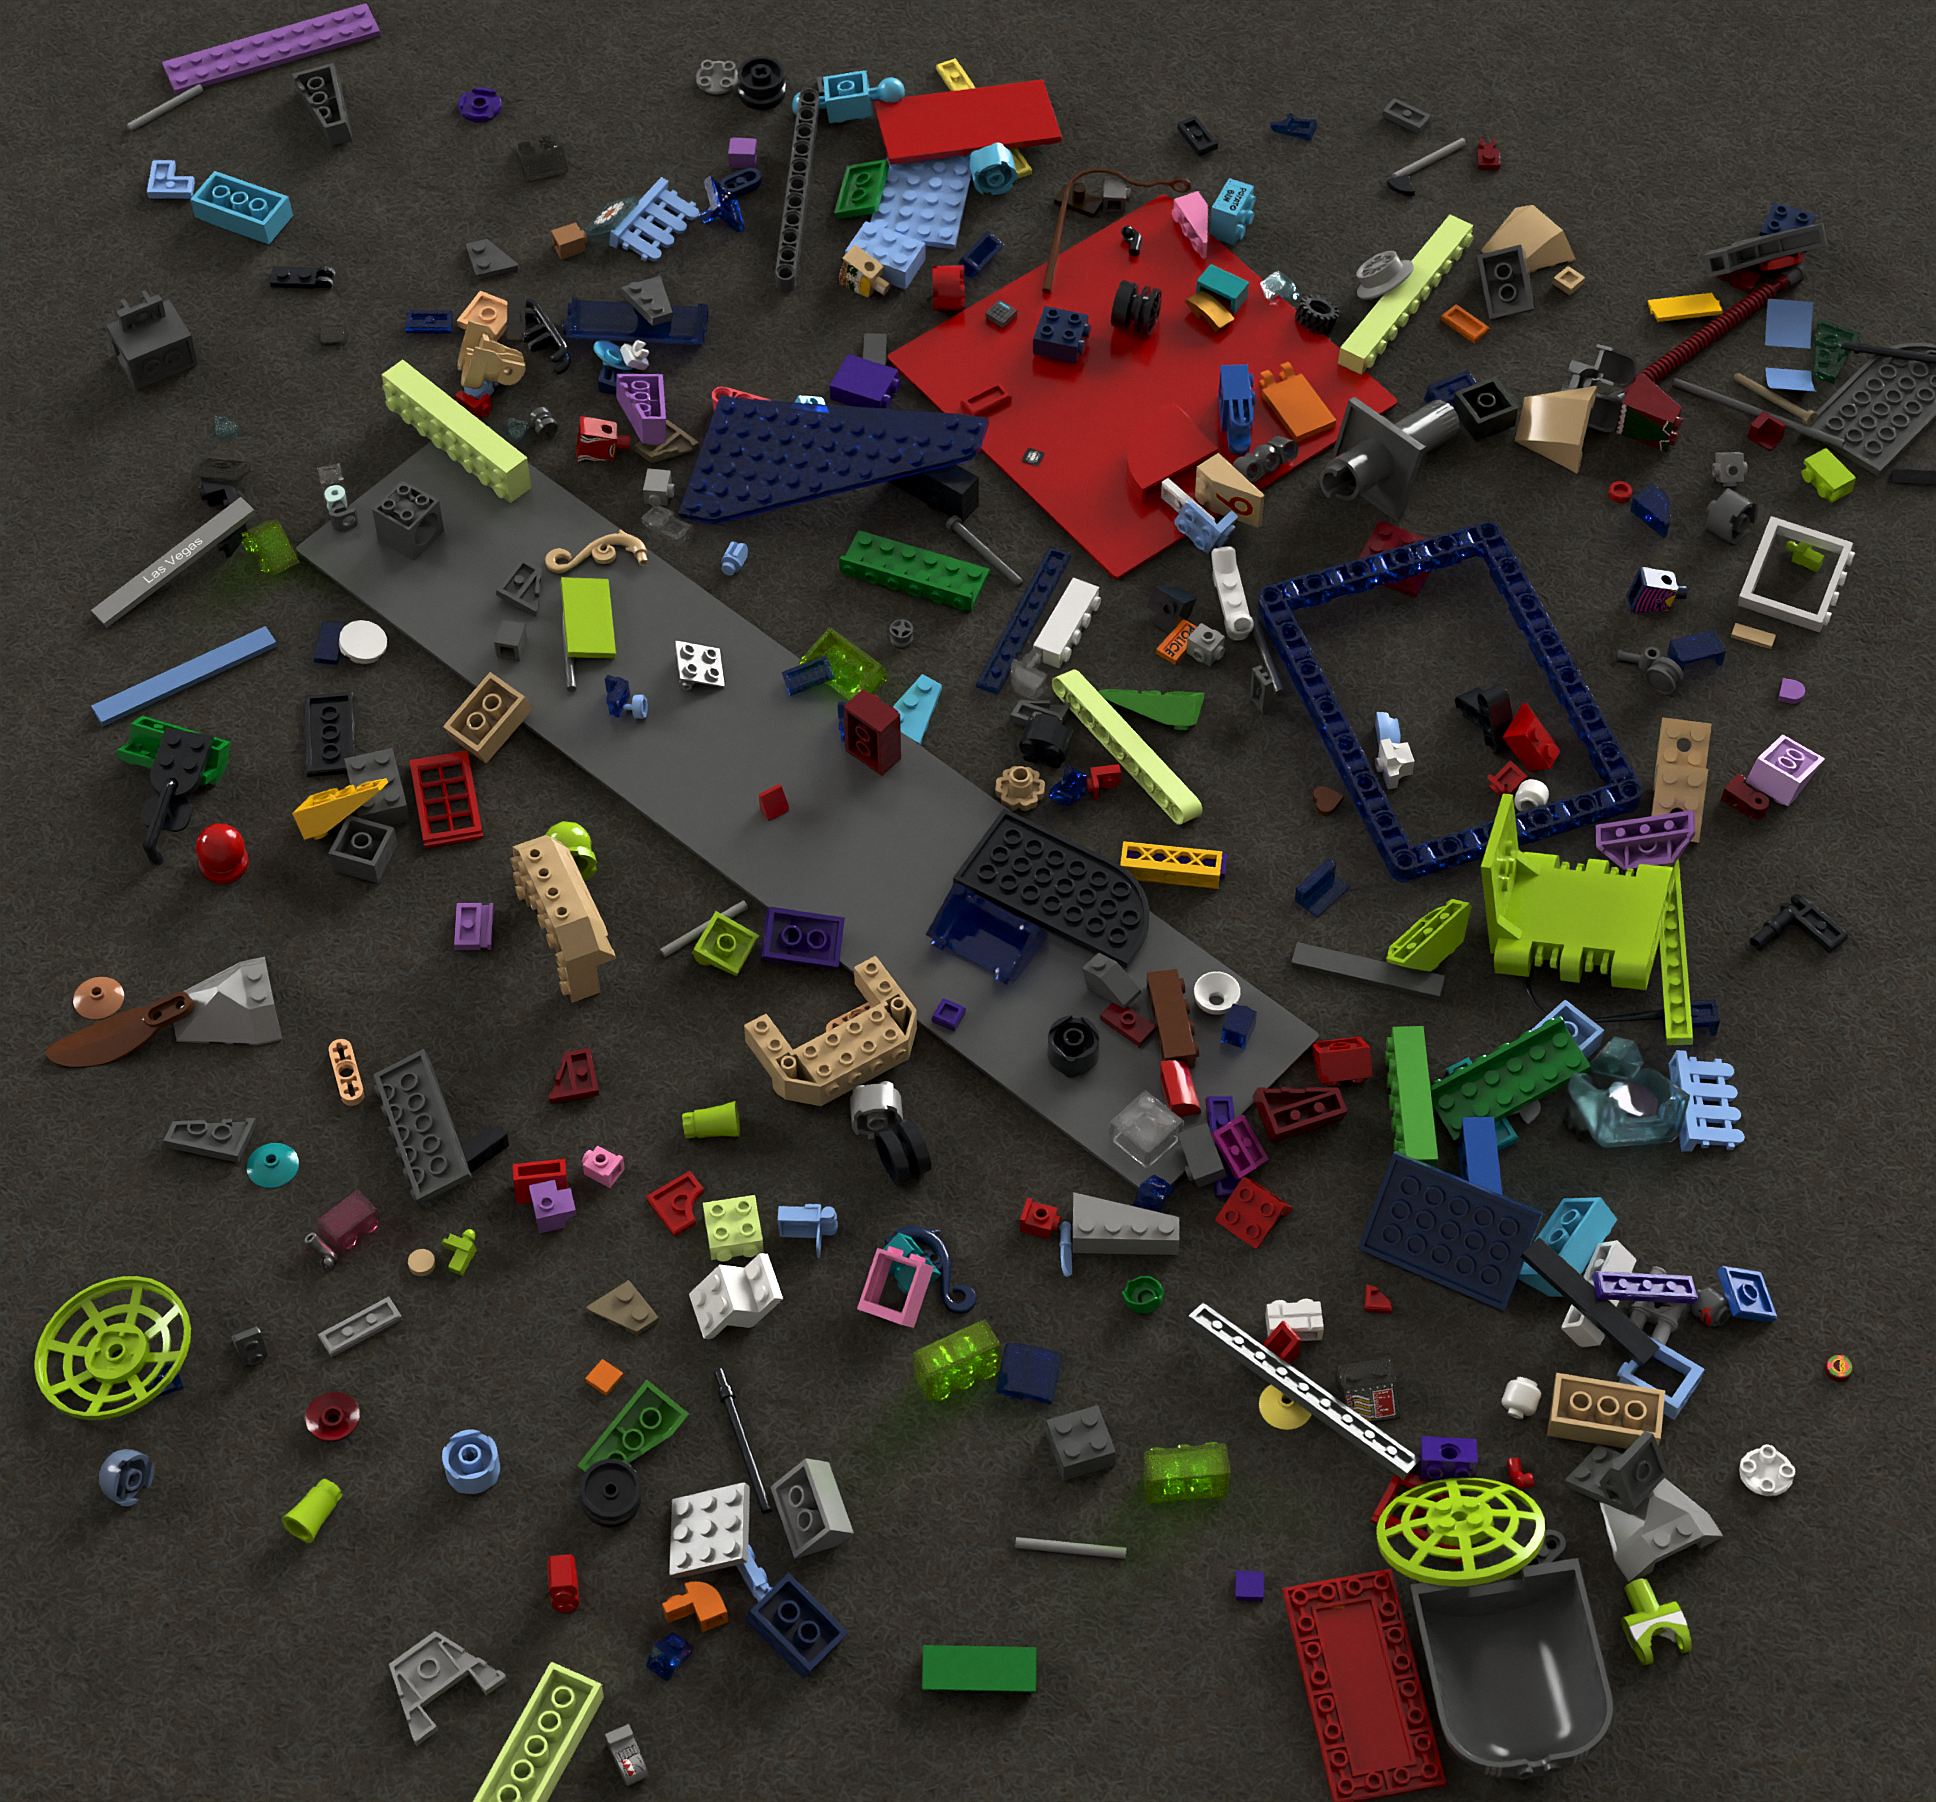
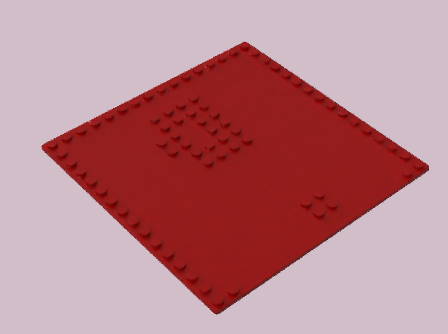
[888,194,1397,579]

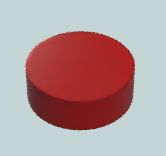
[1608,481,1632,503]

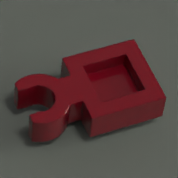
[1477,138,1500,170]
[1717,268,1760,294]

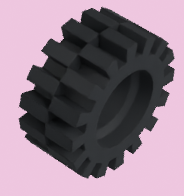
[1295,295,1339,334]

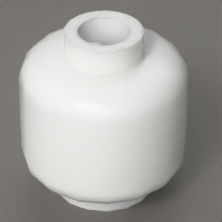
[1514,779,1549,816]
[1501,1377,1541,1419]

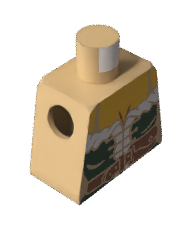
[838,244,891,298]

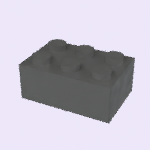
[344,748,410,826]

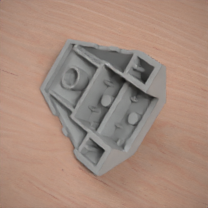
[173,957,282,1045]
[1599,1478,1723,1583]

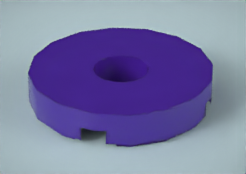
[458,88,502,122]

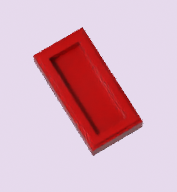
[961,381,1012,420]

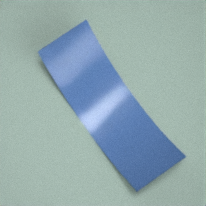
[1765,299,1815,391]

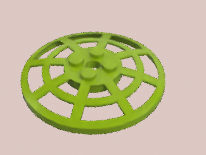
[34,1276,191,1420]
[1377,1477,1545,1587]

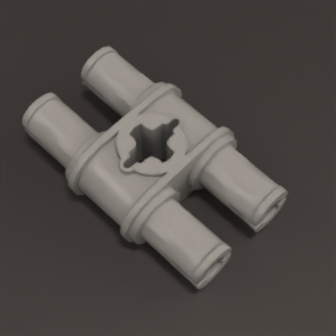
[1629,1266,1686,1345]

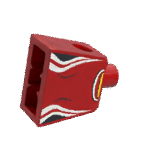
[576,416,630,462]

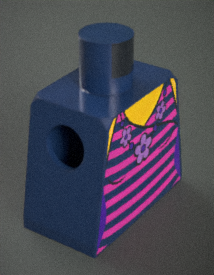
[1627,567,1687,613]

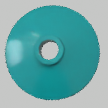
[247,1143,299,1188]

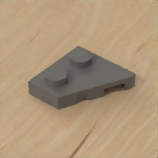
[496,557,542,617]
[1010,700,1071,727]

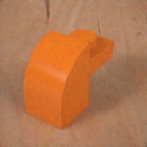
[663,1581,728,1632]

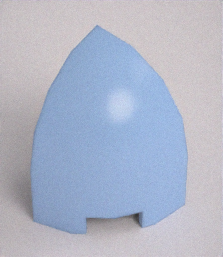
[1375,712,1401,746]

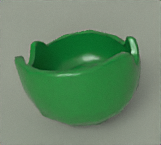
[1122,1276,1164,1314]

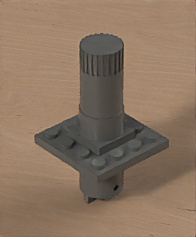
[1319,397,1460,522]

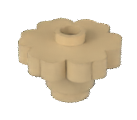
[995,766,1045,811]

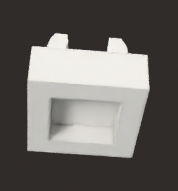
[620,340,649,370]

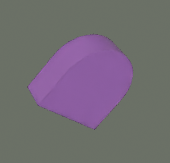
[1778,678,1805,704]

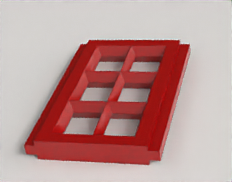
[1371,1473,1472,1565]

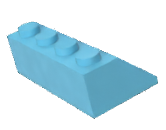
[1518,1197,1617,1297]

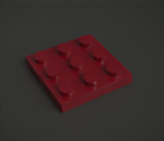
[1351,521,1444,598]

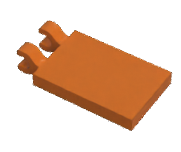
[1259,362,1336,442]

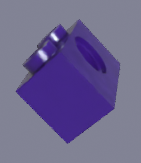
[1419,1436,1478,1480]

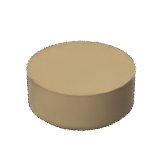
[408,1249,435,1276]

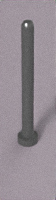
[946,515,1023,586]

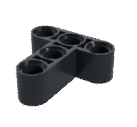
[1455,684,1513,755]

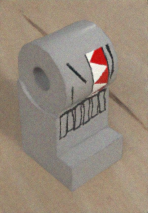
[605,1724,649,1786]

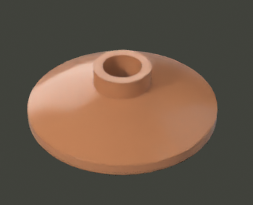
[73,977,124,1020]

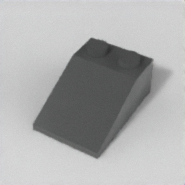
[1477,245,1534,320]

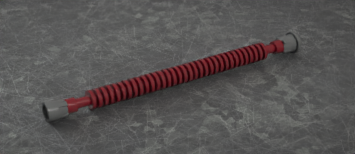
[1608,263,1806,403]

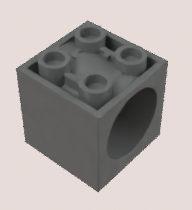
[372,480,444,561]

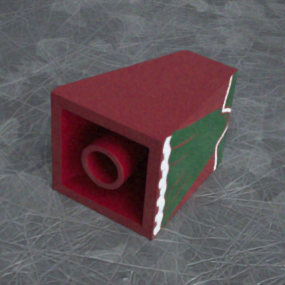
[1616,373,1683,452]

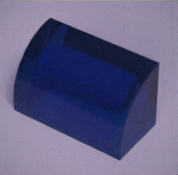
[958,231,1004,278]

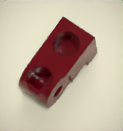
[1721,773,1769,820]

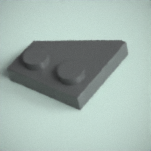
[466,239,518,280]

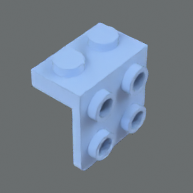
[1174,500,1238,554]

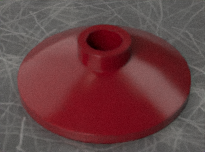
[305,1392,360,1442]

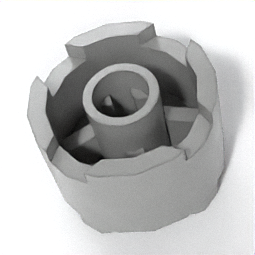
[850,1081,903,1139]

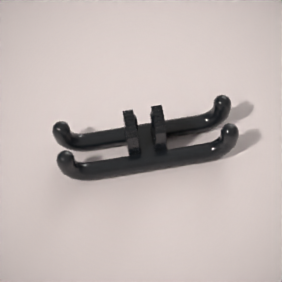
[522,299,571,374]

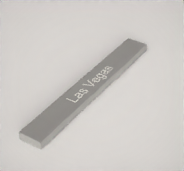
[91,497,257,628]

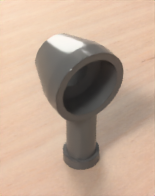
[1616,647,1661,672]

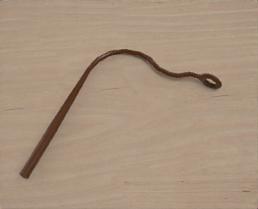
[1042,168,1191,294]

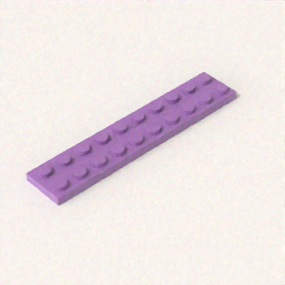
[162,3,381,95]

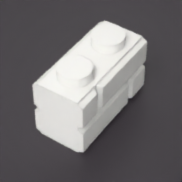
[1265,1299,1323,1341]

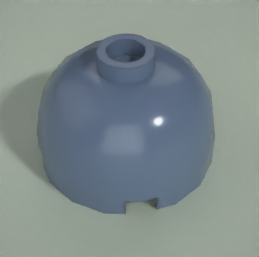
[99,1449,154,1506]

